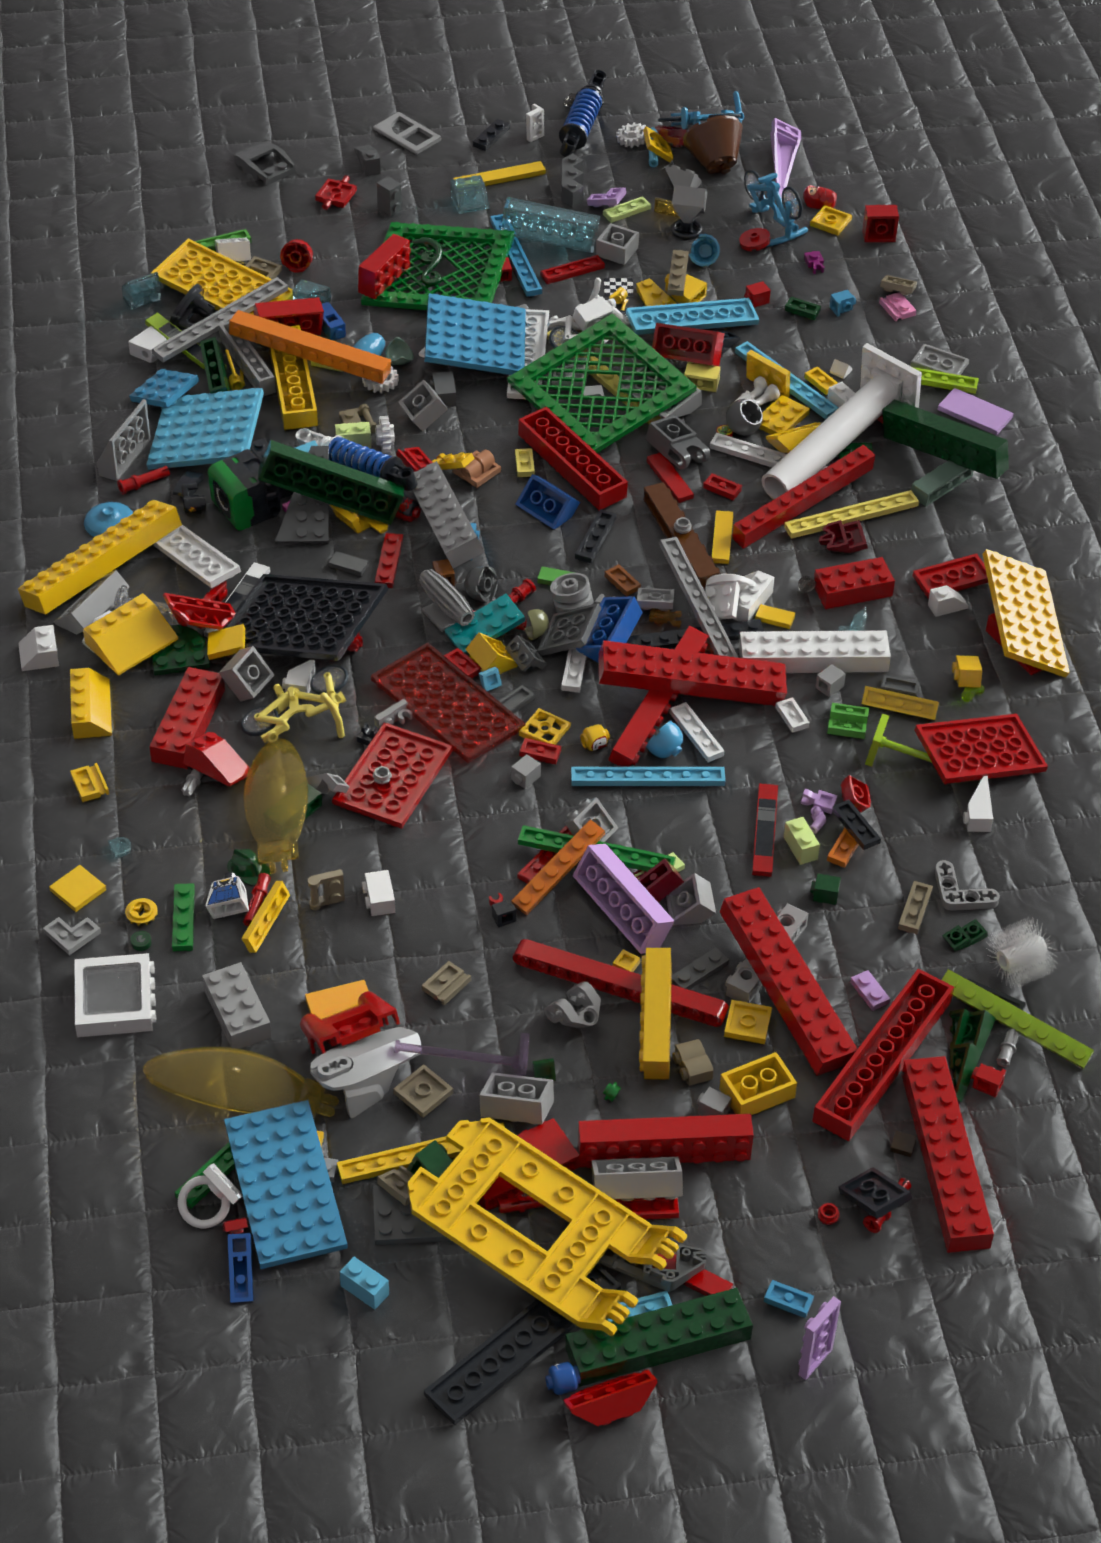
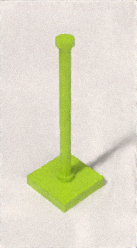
[865,714,932,767]

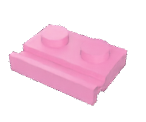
[879,292,916,321]

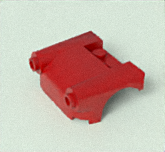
[300,991,400,1054]

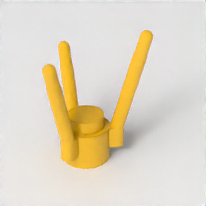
[609,287,628,310]
[225,349,245,391]

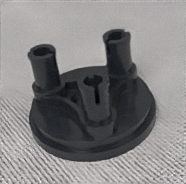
[169,284,215,330]

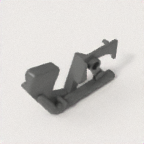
[599,1244,706,1292]

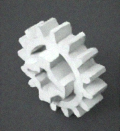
[616,122,646,148]
[362,366,399,393]
[375,416,395,454]

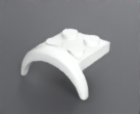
[705,574,756,620]

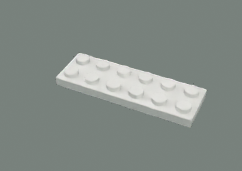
[153,525,241,588]

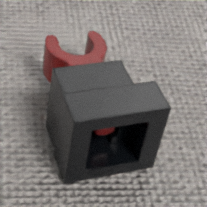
[489,893,517,928]

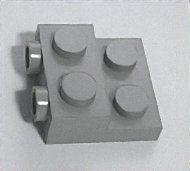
[565,797,618,842]

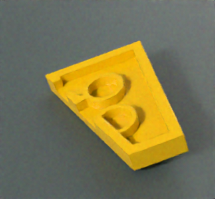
[636,278,677,306]

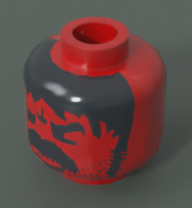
[396,497,421,522]

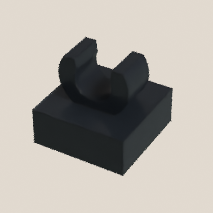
[357,723,379,746]

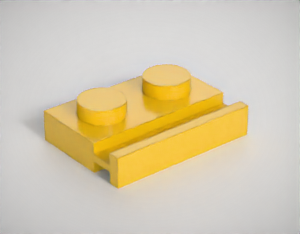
[70,763,109,802]

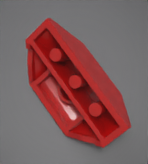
[163,593,236,630]
[563,1370,657,1426]

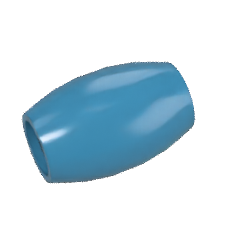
[353,333,385,356]

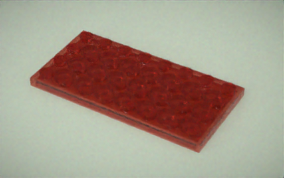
[371,643,526,763]

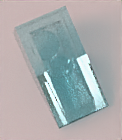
[292,279,331,304]

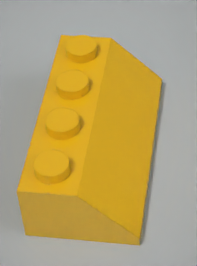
[70,668,112,739]

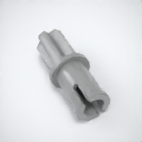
[181,769,203,796]
[997,1029,1019,1067]

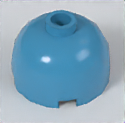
[646,721,683,758]

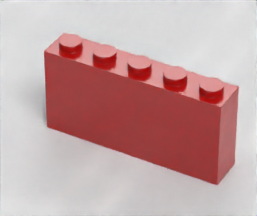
[478,1118,580,1210]

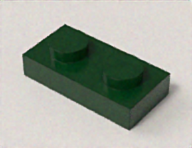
[784,297,821,320]

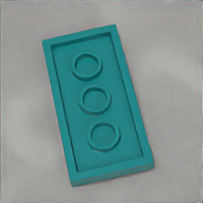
[445,594,526,656]

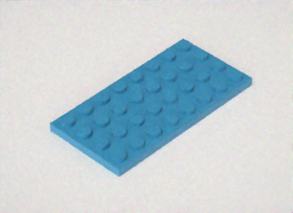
[224,1100,348,1269]

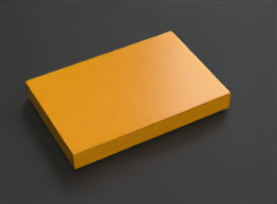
[305,980,368,1019]

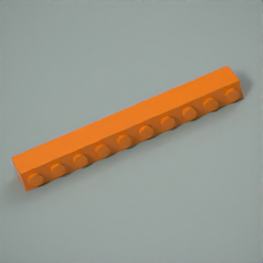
[229,310,391,384]

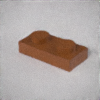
[604,564,641,597]

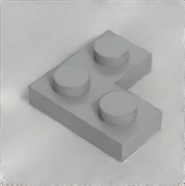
[43,917,101,955]

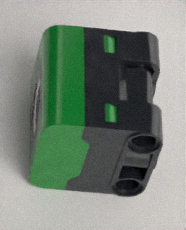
[208,449,281,531]

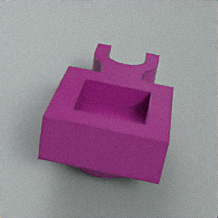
[804,251,824,274]

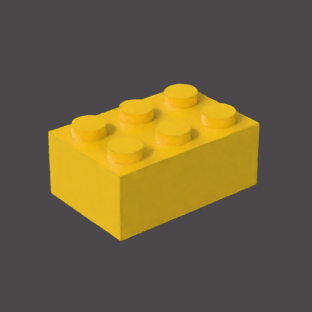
[719,1052,797,1115]

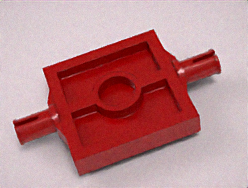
[315,175,357,210]

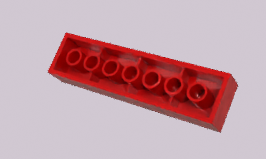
[518,407,628,510]
[578,1114,754,1168]

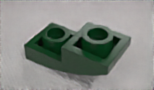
[942,919,988,951]

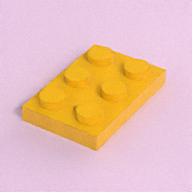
[746,350,790,397]
[759,395,810,434]

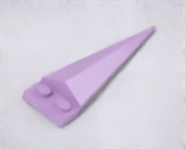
[770,118,801,198]

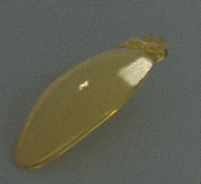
[244,738,308,874]
[143,1047,339,1119]

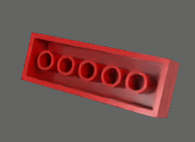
[149,667,225,769]

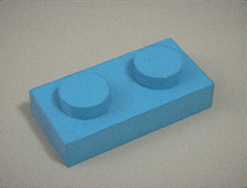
[764,1280,814,1318]

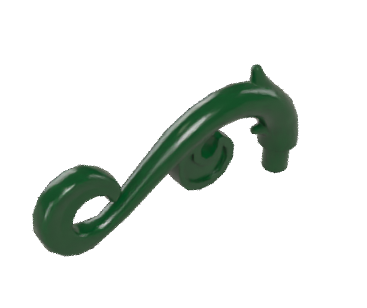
[413,237,446,286]

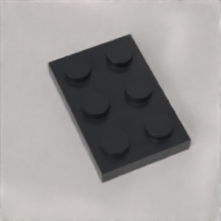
[838,1167,912,1219]

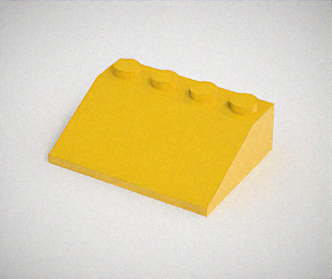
[83,593,178,676]

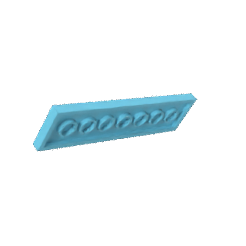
[626,298,759,335]

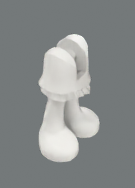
[735,376,780,406]

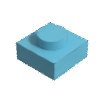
[479,667,502,692]

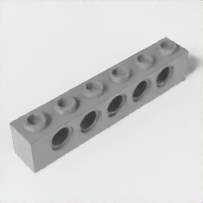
[219,321,276,396]
[725,903,809,1003]

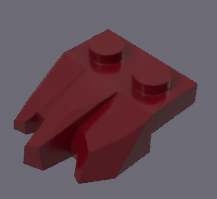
[655,125,687,147]
[819,520,868,553]

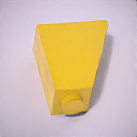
[665,274,707,304]

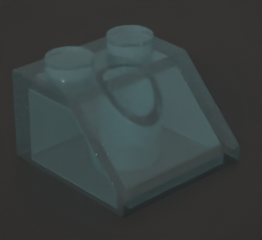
[451,175,489,214]

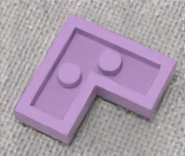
[587,188,626,207]

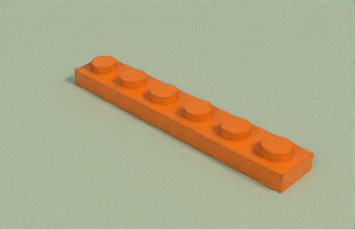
[511,819,605,916]

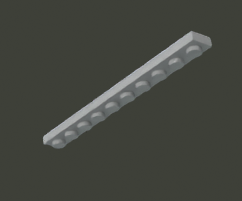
[152,277,288,362]
[659,537,739,658]

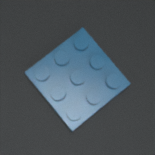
[129,369,200,408]

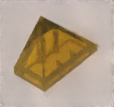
[654,198,680,218]

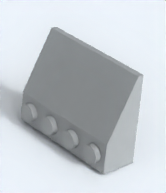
[621,367,702,418]
[97,399,151,481]

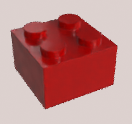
[862,205,899,242]

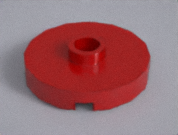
[739,228,771,251]

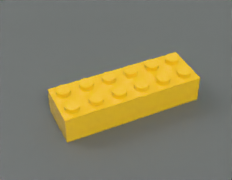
[639,948,672,1079]

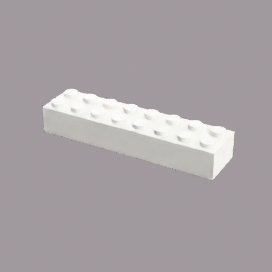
[739,630,891,673]

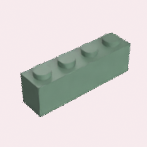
[911,460,973,507]

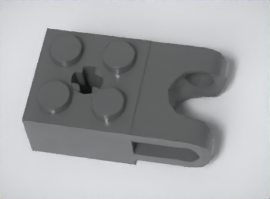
[645,415,710,470]

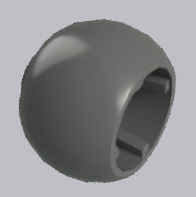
[726,399,763,436]

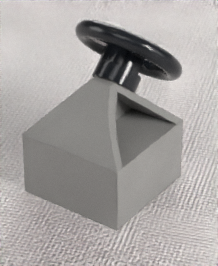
[671,185,707,239]

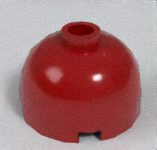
[280,239,313,273]

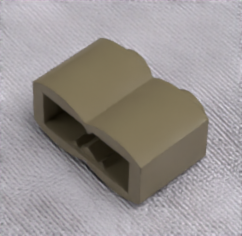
[672,1039,714,1086]

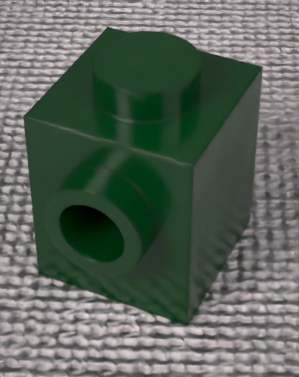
[810,873,841,905]

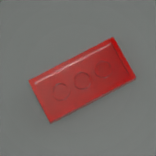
[912,553,988,599]

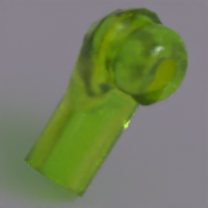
[961,685,984,702]

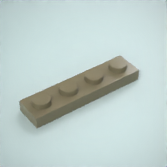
[667,250,689,296]

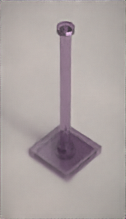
[394,1033,529,1076]

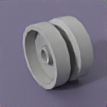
[550,573,594,613]

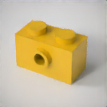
[952,655,982,688]

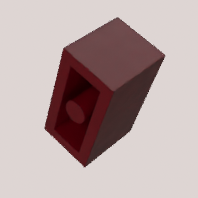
[638,858,684,902]

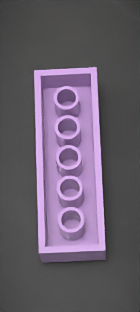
[573,844,674,954]

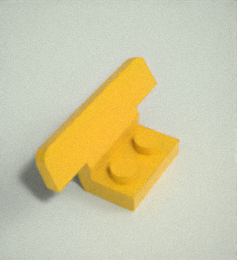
[330,505,388,534]

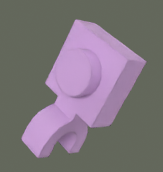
[801,789,837,814]

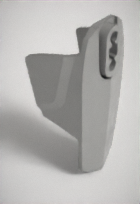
[310,1027,422,1118]

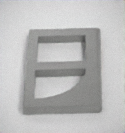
[373,112,441,155]

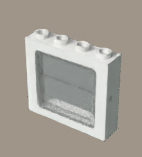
[75,953,156,1037]

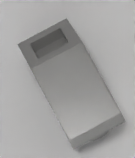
[304,773,350,794]

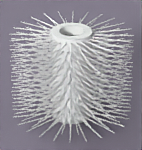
[986,917,1058,989]

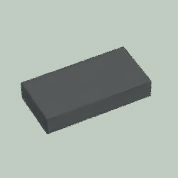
[329,551,369,577]
[880,675,920,697]
[495,685,535,717]

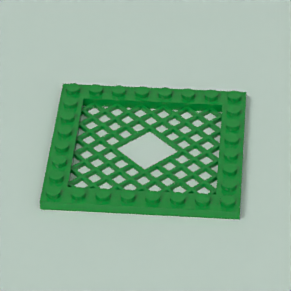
[361,222,515,310]
[507,313,697,453]

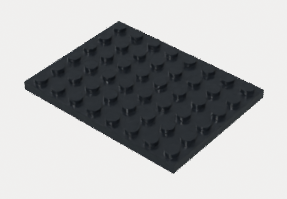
[223,574,388,661]

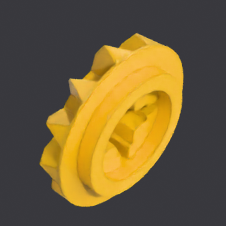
[125,898,158,926]

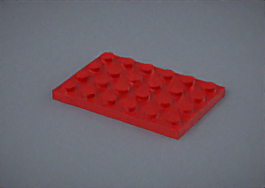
[914,714,1048,784]
[332,722,453,829]

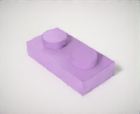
[850,970,890,1011]

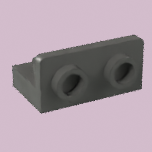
[505,635,547,672]

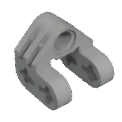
[544,982,601,1029]

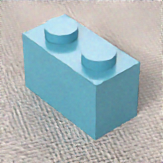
[340,1257,389,1310]

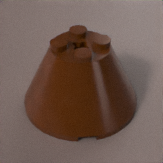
[683,115,743,174]

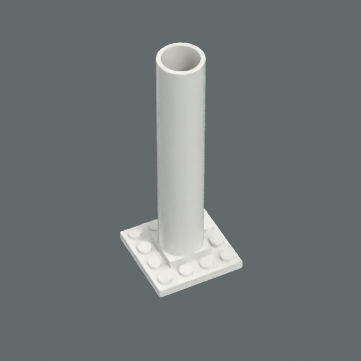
[761,343,922,499]

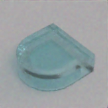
[108,837,131,859]

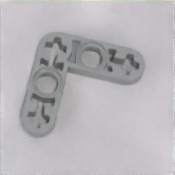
[935,860,1000,910]

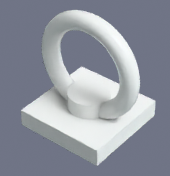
[178,1163,242,1229]

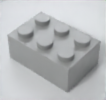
[479,1072,554,1125]

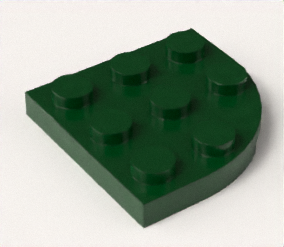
[152,624,210,676]

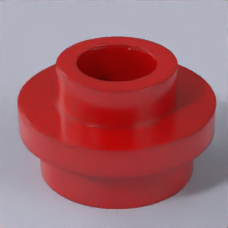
[817,1203,840,1225]

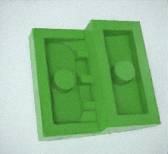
[827,703,869,739]

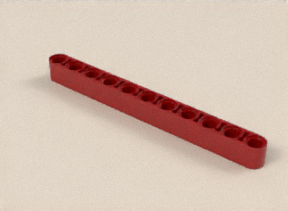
[512,939,729,1027]

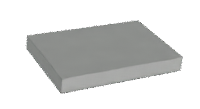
[910,344,969,375]

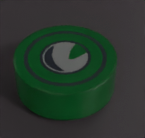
[131,931,152,951]

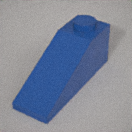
[228,1233,253,1303]

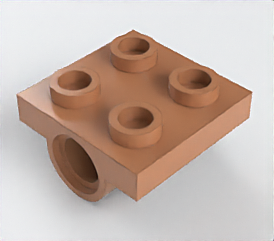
[452,449,501,488]

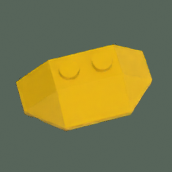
[766,422,822,453]

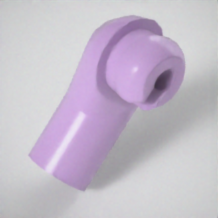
[810,806,826,834]

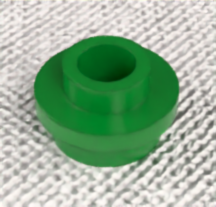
[603,1082,621,1102]

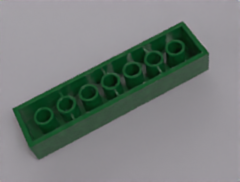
[882,399,1009,479]
[258,440,404,525]
[565,1288,753,1387]

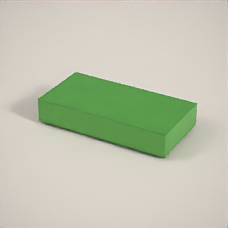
[537,567,575,585]

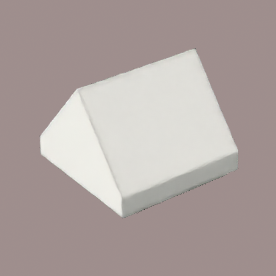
[829,359,852,379]

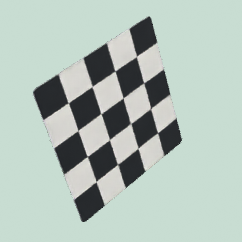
[604,278,634,297]

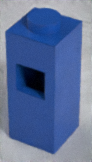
[322,302,346,341]

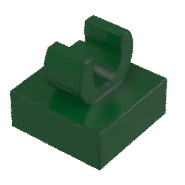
[532,1058,556,1081]

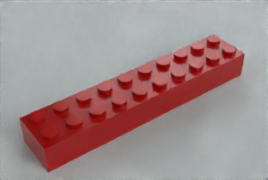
[599,640,787,706]
[720,887,857,1076]
[812,968,954,1141]
[901,1056,994,1253]

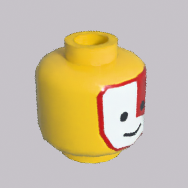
[580,724,610,751]

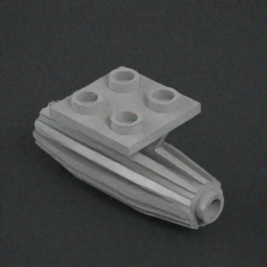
[419,569,475,632]

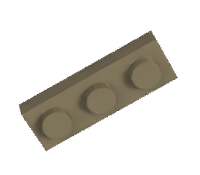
[898,881,933,934]

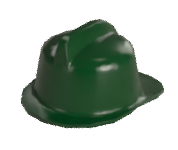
[227,849,271,886]

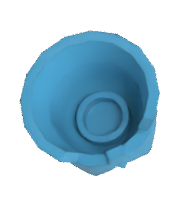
[689,234,720,266]

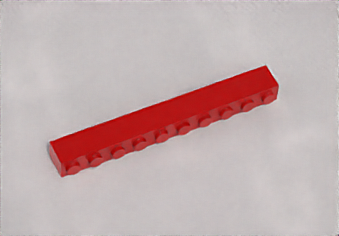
[732,445,875,549]
[609,626,709,767]

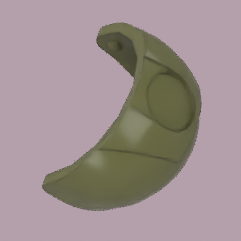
[525,609,549,641]

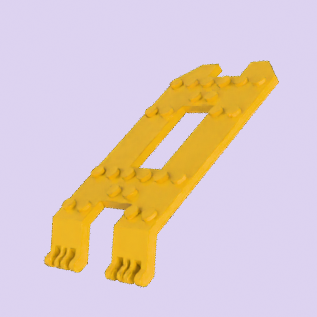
[407,1118,687,1336]

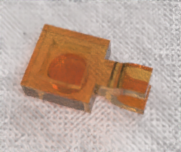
[649,608,682,627]

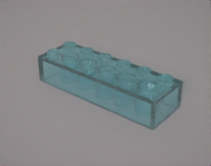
[501,197,601,253]

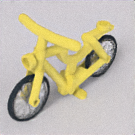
[241,665,348,743]

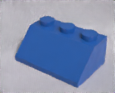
[515,474,580,529]

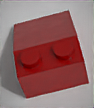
[183,732,252,787]

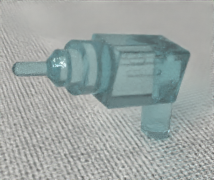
[838,606,868,631]

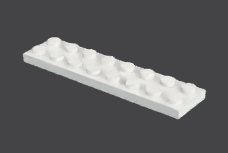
[507,309,549,399]

